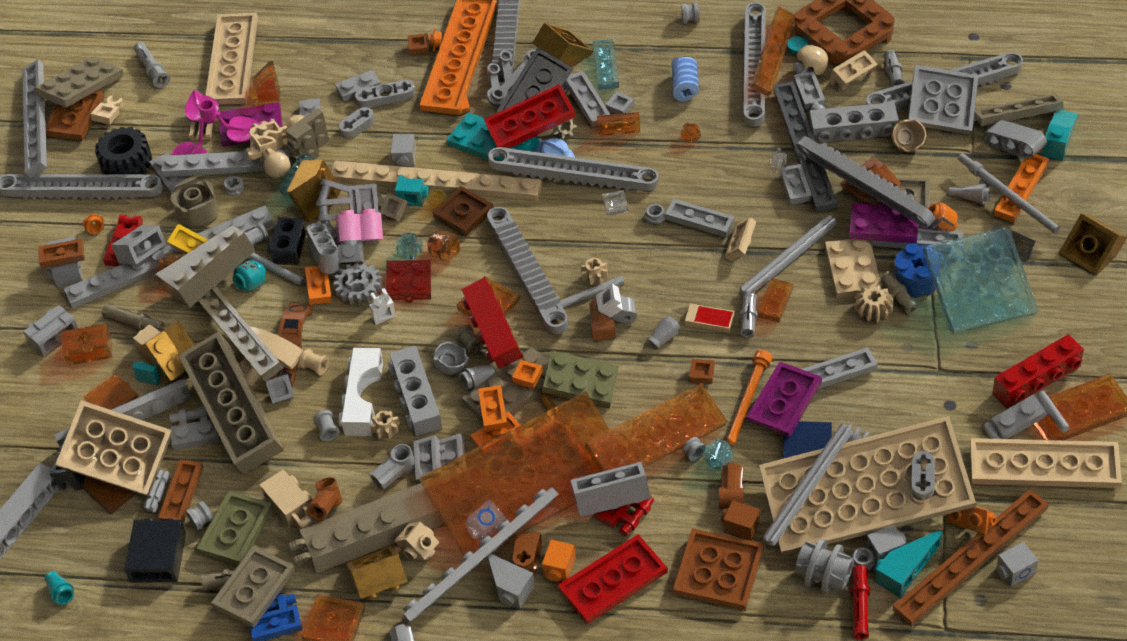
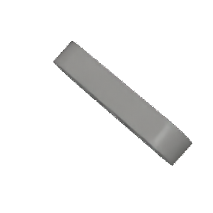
[355,80,415,108]

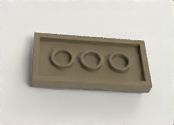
[35,57,123,108]
[462,347,549,421]

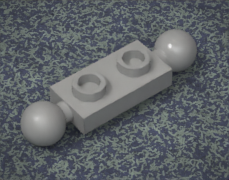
[793,61,826,114]

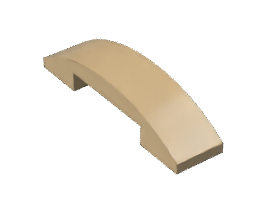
[224,326,303,370]

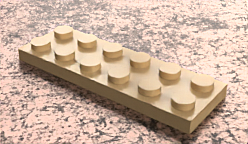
[205,13,258,105]
[970,438,1122,488]

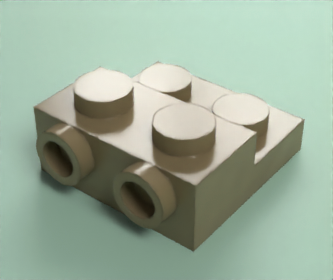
[286,108,329,165]

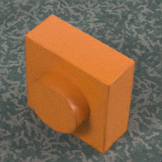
[512,360,543,389]

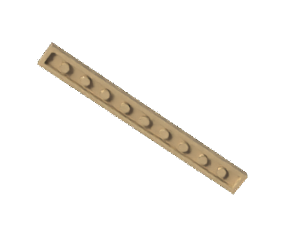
[331,161,542,201]

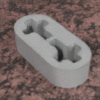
[339,107,375,139]
[912,451,935,499]

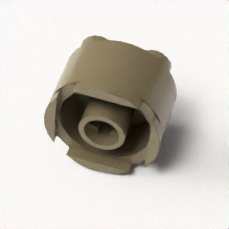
[171,178,219,229]

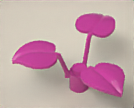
[172,90,260,155]

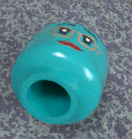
[232,260,266,292]

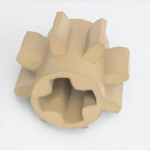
[552,118,577,139]
[581,258,608,285]
[370,411,400,439]

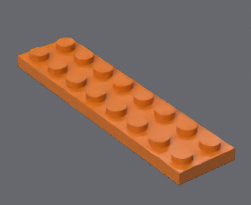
[419,0,499,115]

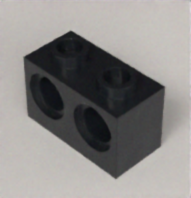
[267,217,307,265]

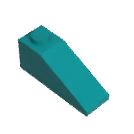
[1042,110,1079,161]
[874,530,943,597]

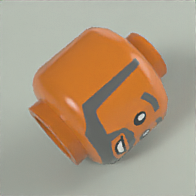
[927,202,958,232]

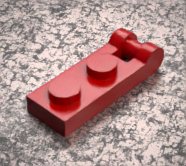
[103,214,143,266]

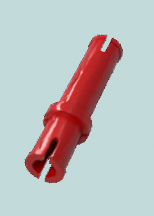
[850,565,870,640]

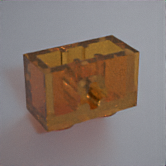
[62,324,113,366]

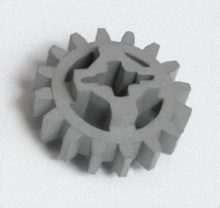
[334,262,383,305]

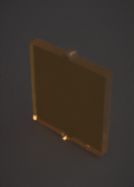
[84,374,139,410]

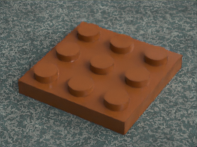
[673,528,764,611]

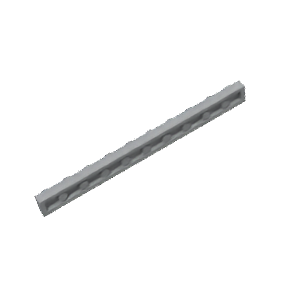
[63,206,275,309]

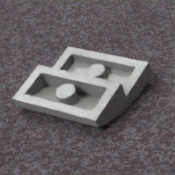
[413,433,466,483]

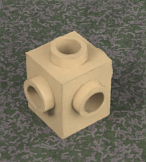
[394,522,439,562]

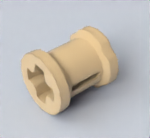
[299,349,329,376]

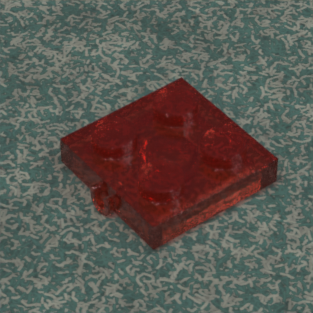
[386,260,431,303]

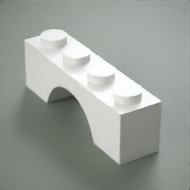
[339,348,383,436]

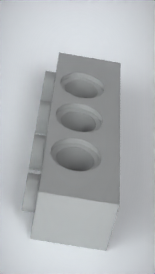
[809,102,899,143]
[387,345,443,436]

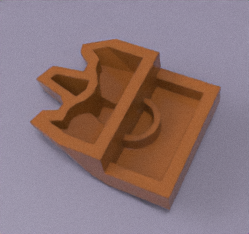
[840,157,901,205]

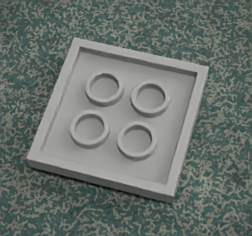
[908,65,978,135]

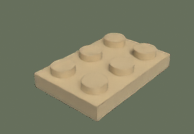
[825,239,882,299]

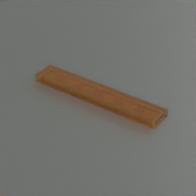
[751,7,795,97]

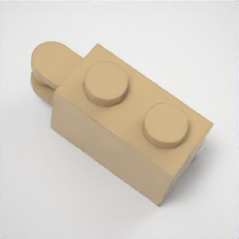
[259,469,316,529]

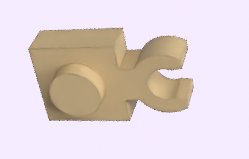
[91,96,123,125]

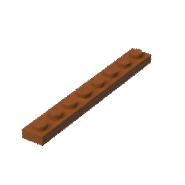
[893,489,1049,627]

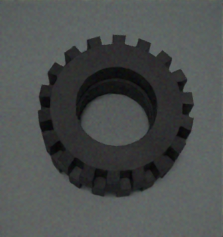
[95,127,152,175]

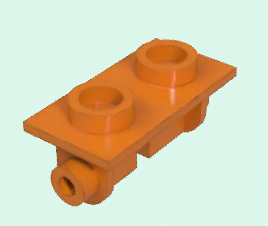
[946,507,997,535]

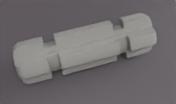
[143,470,170,513]

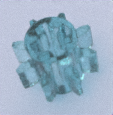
[396,233,423,259]
[703,439,734,469]

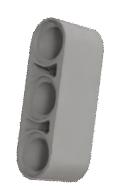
[984,120,1047,158]
[307,223,339,274]

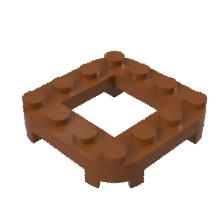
[795,0,895,65]

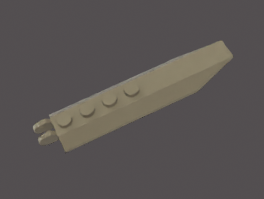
[285,468,493,574]

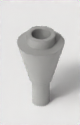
[948,183,991,205]

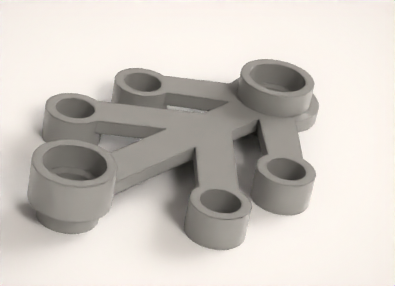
[486,50,535,107]

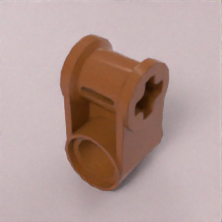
[512,532,542,576]

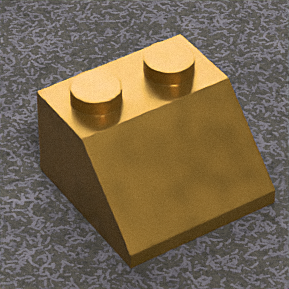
[532,23,594,67]
[287,159,341,221]
[1058,213,1127,275]
[141,321,195,383]
[346,546,408,600]

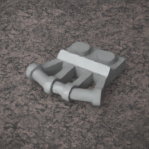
[316,179,379,239]

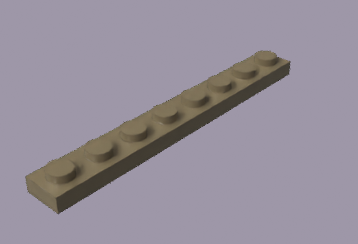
[198,287,283,382]

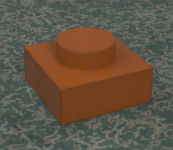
[408,33,430,55]
[689,359,715,384]

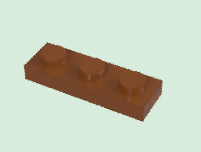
[158,459,204,524]

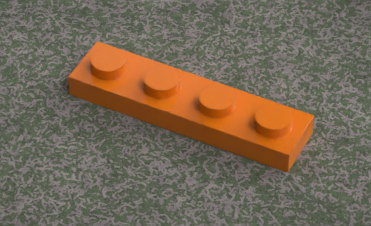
[994,154,1049,223]

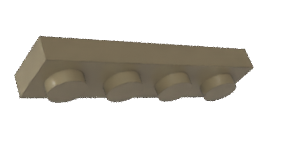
[974,93,1064,127]

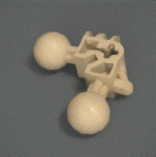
[247,115,304,178]

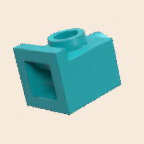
[395,175,429,207]

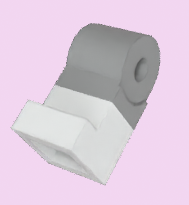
[596,284,637,324]

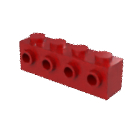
[461,277,524,369]
[992,334,1084,409]

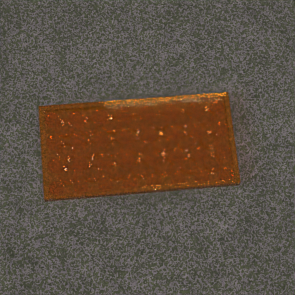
[420,391,631,556]

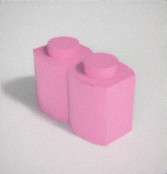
[335,209,383,243]

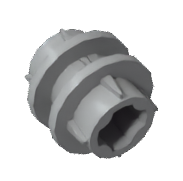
[795,538,854,593]

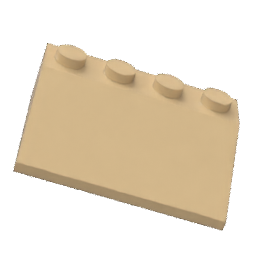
[55,400,171,496]

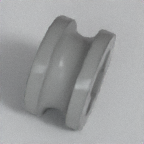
[224,176,244,196]
[682,437,706,461]

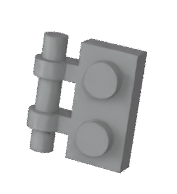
[170,406,220,450]

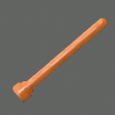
[726,350,773,446]

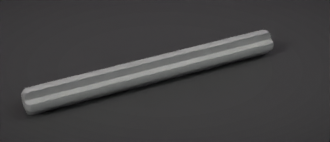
[740,215,836,295]
[763,424,852,546]

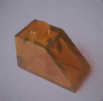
[249,61,280,106]

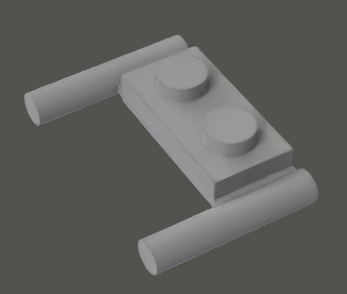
[982,391,1070,439]

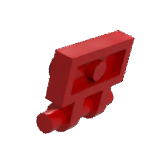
[593,496,654,536]

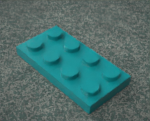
[446,112,540,161]

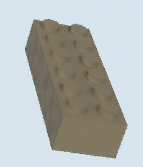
[178,332,284,474]

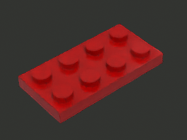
[483,84,577,148]
[558,534,668,624]

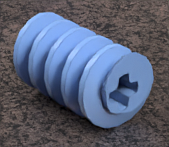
[671,57,699,102]

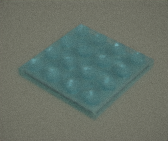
[922,227,1038,334]

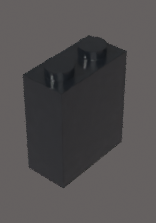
[125,518,186,583]

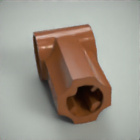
[589,298,616,342]
[719,462,744,509]
[306,477,343,521]

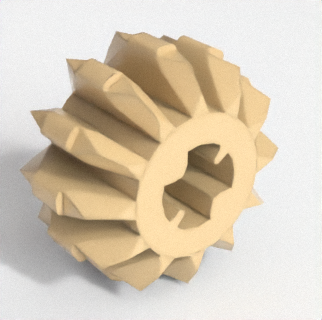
[854,285,893,323]

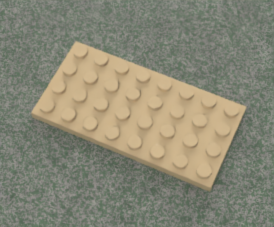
[759,416,976,556]

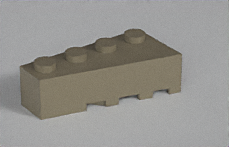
[155,225,256,308]

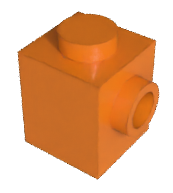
[542,540,576,582]

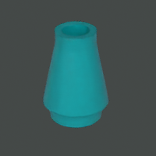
[44,571,74,605]

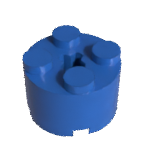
[894,243,941,298]

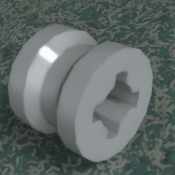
[681,2,700,24]
[185,501,214,531]

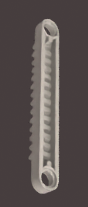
[492,0,521,86]
[744,2,766,127]
[866,52,1023,112]
[796,136,935,228]
[488,147,659,191]
[0,174,163,200]
[487,207,568,334]

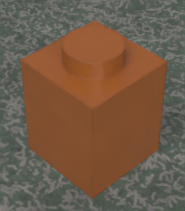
[721,500,760,541]

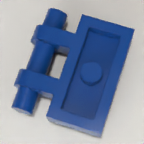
[250,594,303,641]

